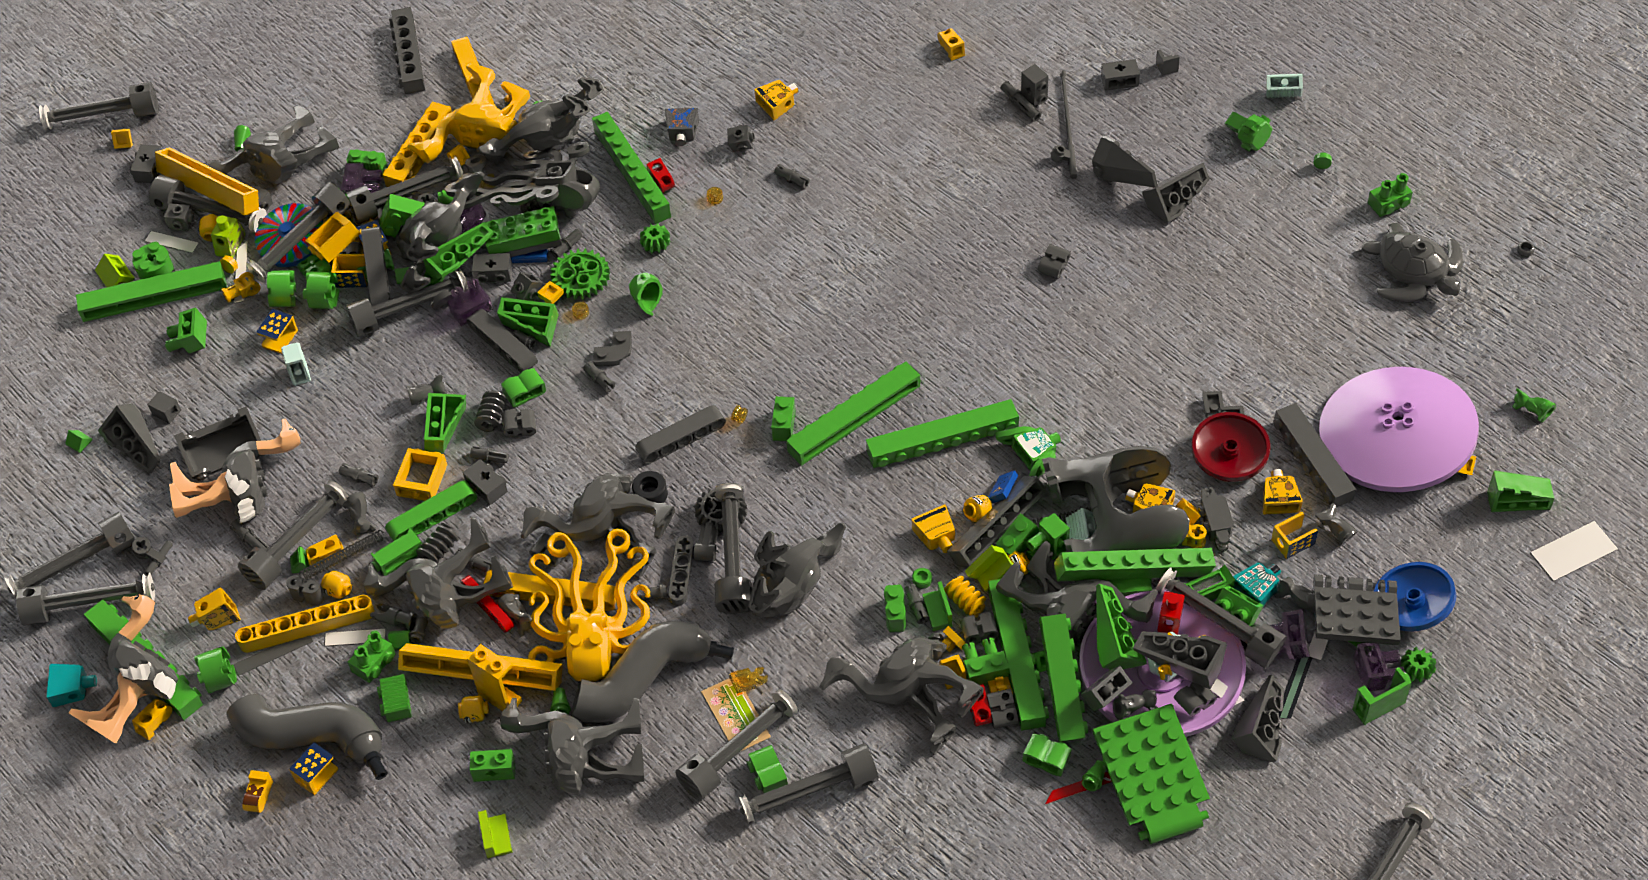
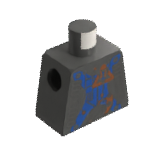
[665,108,699,146]

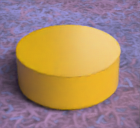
[220,255,238,274]

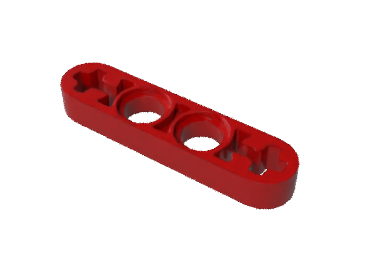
[460,575,514,633]

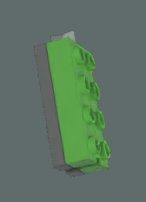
[480,206,562,257]

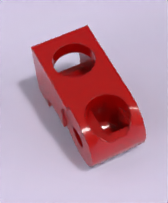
[646,158,675,193]
[970,684,992,726]

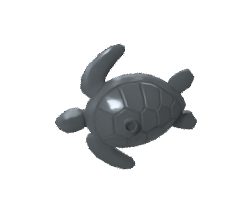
[1362,223,1464,303]

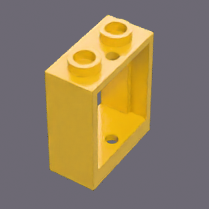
[305,212,361,263]
[393,448,447,501]

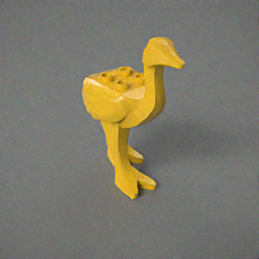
[407,63,530,164]

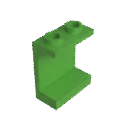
[1352,667,1412,725]

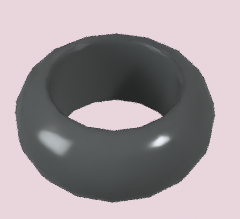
[1517,241,1535,257]

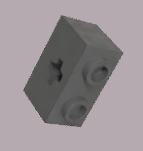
[1101,59,1140,91]
[1021,64,1048,107]
[130,144,162,183]
[472,253,512,283]
[463,459,508,505]
[1081,666,1133,711]

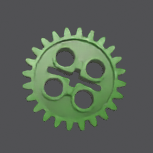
[550,248,610,300]

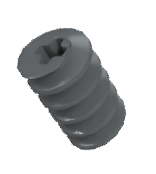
[474,391,507,432]
[416,523,459,563]

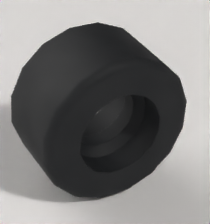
[632,471,668,503]

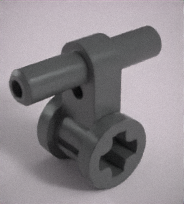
[132,537,173,575]

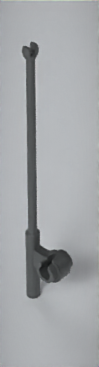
[1050,70,1077,179]

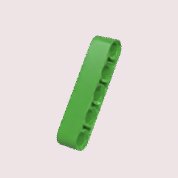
[385,480,477,541]

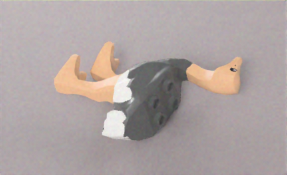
[169,419,301,523]
[69,594,178,743]

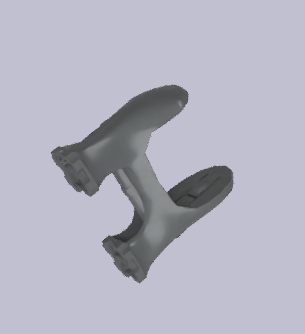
[1042,446,1190,582]

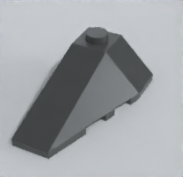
[1092,135,1158,188]
[1142,163,1210,223]
[98,404,161,474]
[1133,631,1227,689]
[1232,675,1284,762]

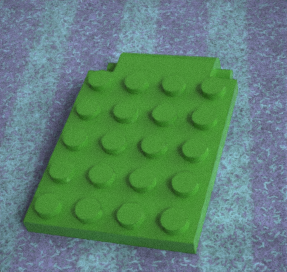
[1092,703,1210,844]

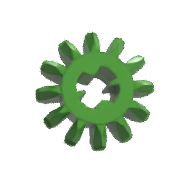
[640,223,670,253]
[1400,647,1436,683]

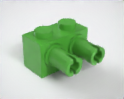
[1368,173,1413,217]
[165,307,207,353]
[1026,513,1070,561]
[1214,586,1264,626]
[348,631,396,683]
[962,638,1009,686]

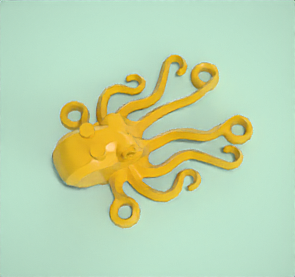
[528,529,650,682]

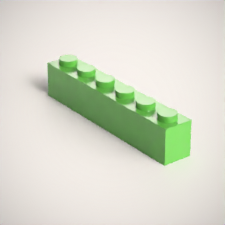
[1039,613,1088,742]

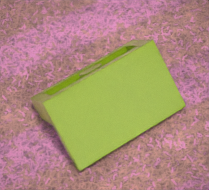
[95,254,135,287]
[965,545,1013,592]
[478,810,513,858]

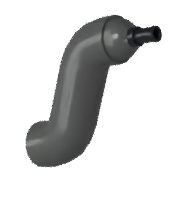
[571,621,734,723]
[226,694,388,780]

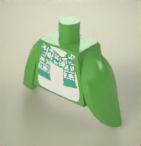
[995,426,1061,479]

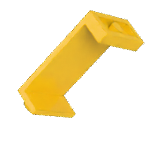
[467,644,522,711]

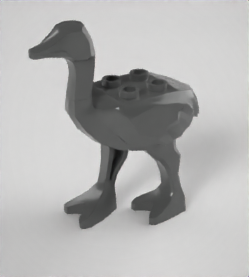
[477,77,604,162]
[203,105,339,184]
[399,172,484,294]
[521,473,675,579]
[364,517,513,629]
[748,522,846,618]
[996,541,1158,648]
[820,636,984,755]
[500,698,645,795]

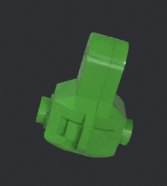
[1224,112,1272,151]

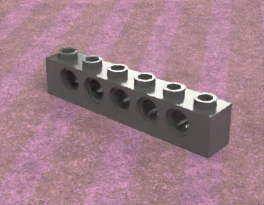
[389,7,425,94]

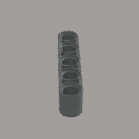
[361,227,391,306]
[466,308,538,373]
[635,405,726,464]

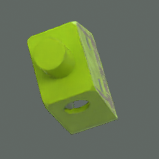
[211,215,246,258]

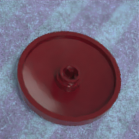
[1191,412,1271,482]

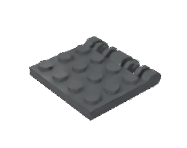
[1313,574,1401,645]

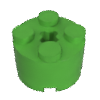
[132,242,174,279]
[267,270,296,307]
[303,272,339,309]
[194,646,237,693]

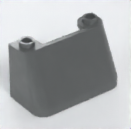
[174,406,261,481]

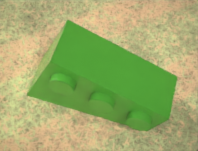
[497,297,559,346]
[424,393,466,454]
[1487,470,1555,512]

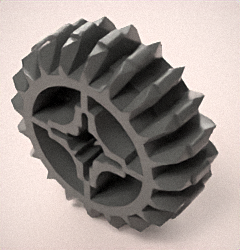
[694,488,747,536]

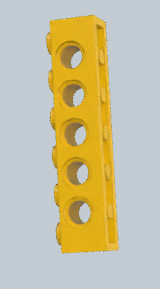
[383,101,452,187]

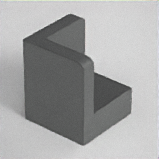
[1156,49,1180,76]
[147,391,181,424]

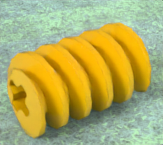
[944,576,986,618]

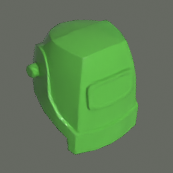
[629,272,663,316]

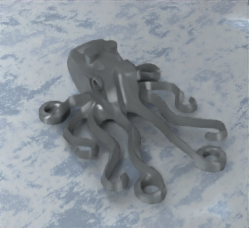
[445,142,600,217]

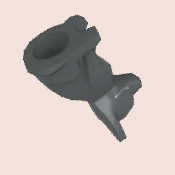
[407,375,447,405]
[342,492,376,535]
[1315,503,1358,546]
[1274,577,1314,614]
[497,593,532,637]
[1113,689,1158,720]

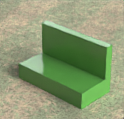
[922,581,952,631]

